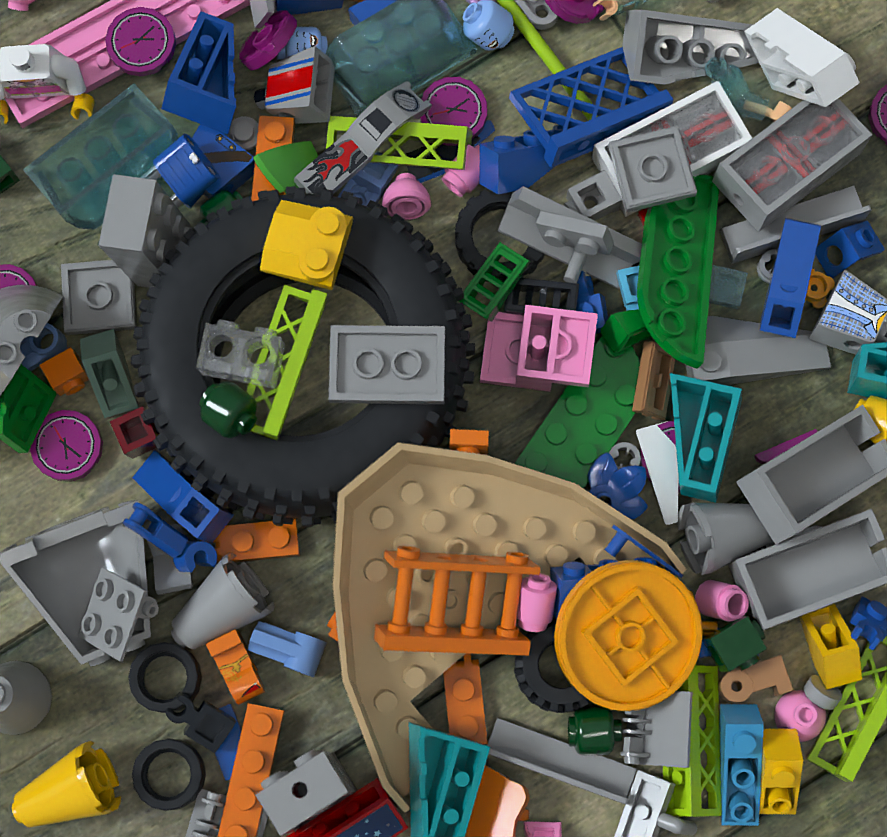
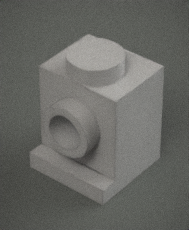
[564,170,622,221]

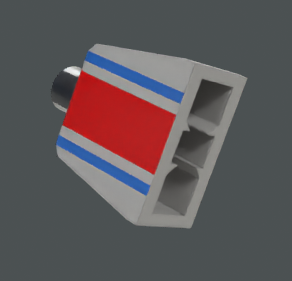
[254,46,335,124]

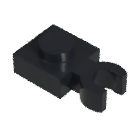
[166,692,236,753]

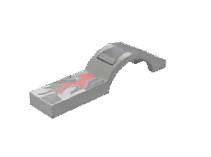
[294,81,432,194]

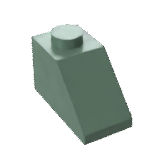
[80,329,139,418]

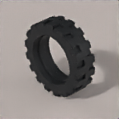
[455,189,545,282]

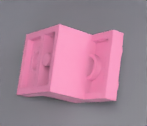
[480,305,598,392]

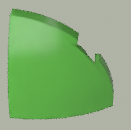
[253,141,318,193]

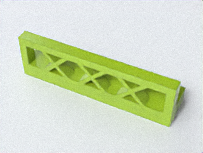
[326,116,473,170]
[246,284,327,440]
[806,636,887,782]
[663,665,722,817]

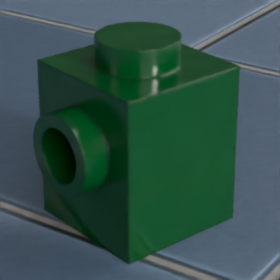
[702,616,767,672]

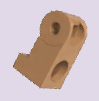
[718,655,794,703]

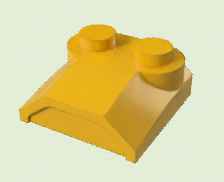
[260,200,353,290]

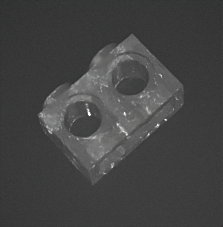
[196,320,285,389]

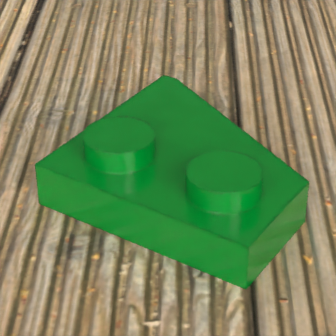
[0,364,57,453]

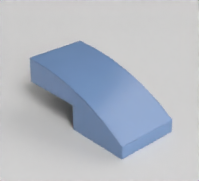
[337,151,399,206]

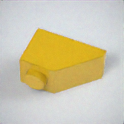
[799,604,862,689]

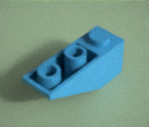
[719,704,764,825]

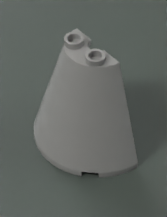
[0,285,63,396]
[0,500,151,666]

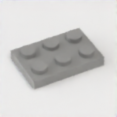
[329,325,445,404]

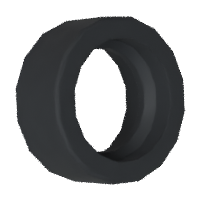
[128,642,202,713]
[132,739,206,811]

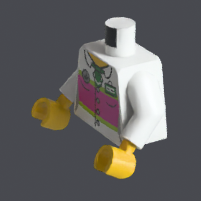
[0,44,95,124]

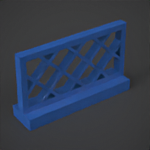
[509,47,674,168]

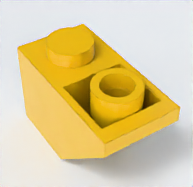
[759,729,803,814]

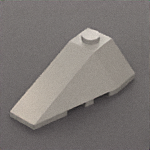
[622,10,759,85]
[685,316,831,385]

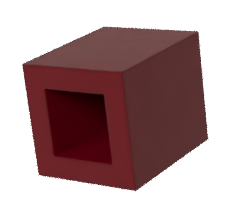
[109,406,160,459]

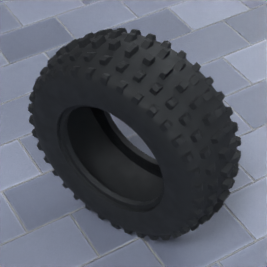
[131,186,475,527]

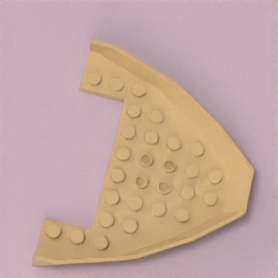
[333,442,687,813]

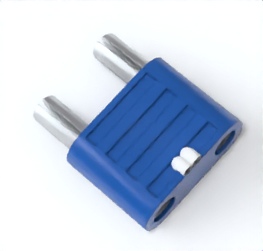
[140,133,219,208]

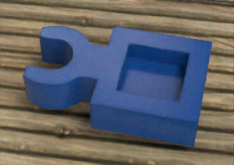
[850,596,887,651]

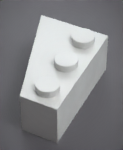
[744,8,860,107]

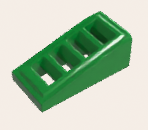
[459,242,530,322]
[600,309,652,353]

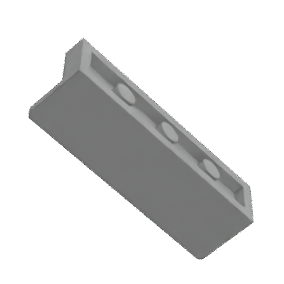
[498,186,642,289]
[720,186,872,264]
[487,718,637,805]

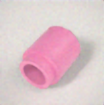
[441,145,480,197]
[517,573,557,632]
[695,580,749,622]

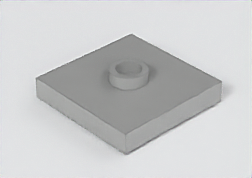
[608,125,697,213]
[61,260,137,335]

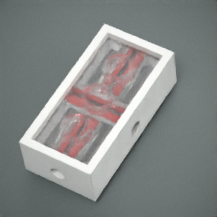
[592,81,752,217]

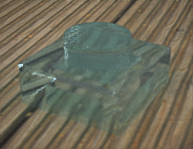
[709,265,748,310]

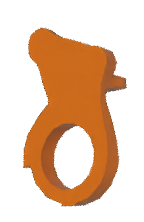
[465,765,530,837]

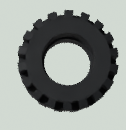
[514,618,591,713]

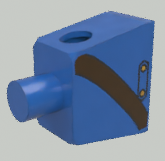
[183,124,255,208]

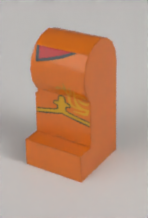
[206,629,265,705]

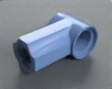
[20,323,67,371]
[248,621,327,677]

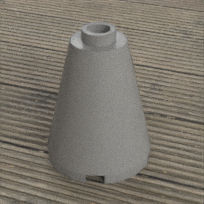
[678,502,773,575]
[171,553,275,650]
[0,661,52,735]

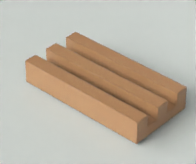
[632,341,675,420]

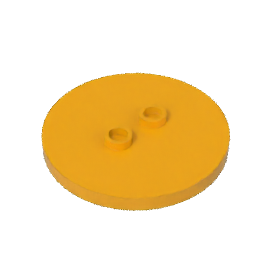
[554,560,703,711]

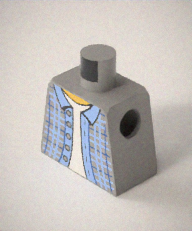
[808,270,887,355]

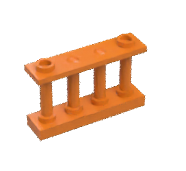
[374,546,541,656]

